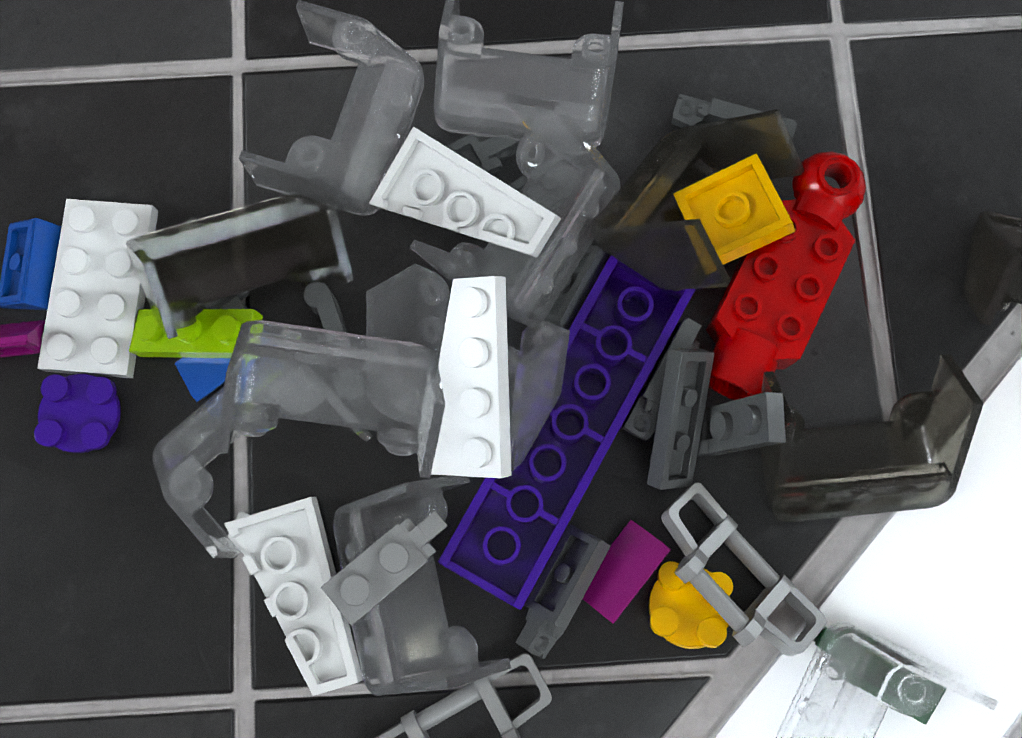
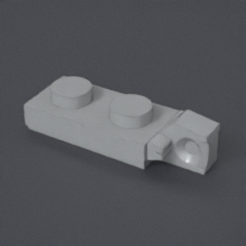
[321,511,448,626]

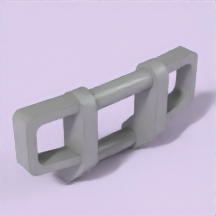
[661,482,827,657]
[374,652,552,738]

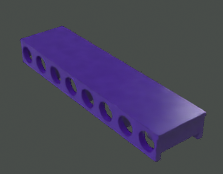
[438,246,696,610]

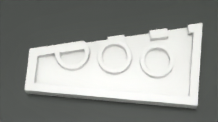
[369,127,561,258]
[420,276,512,478]
[224,497,363,696]

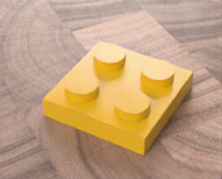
[673,153,795,272]

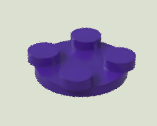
[34,374,121,453]

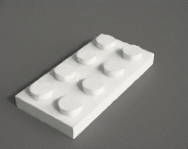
[37,199,158,379]

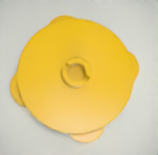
[649,561,733,649]

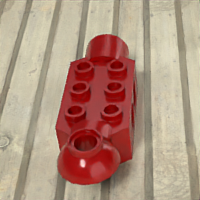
[706,151,866,400]

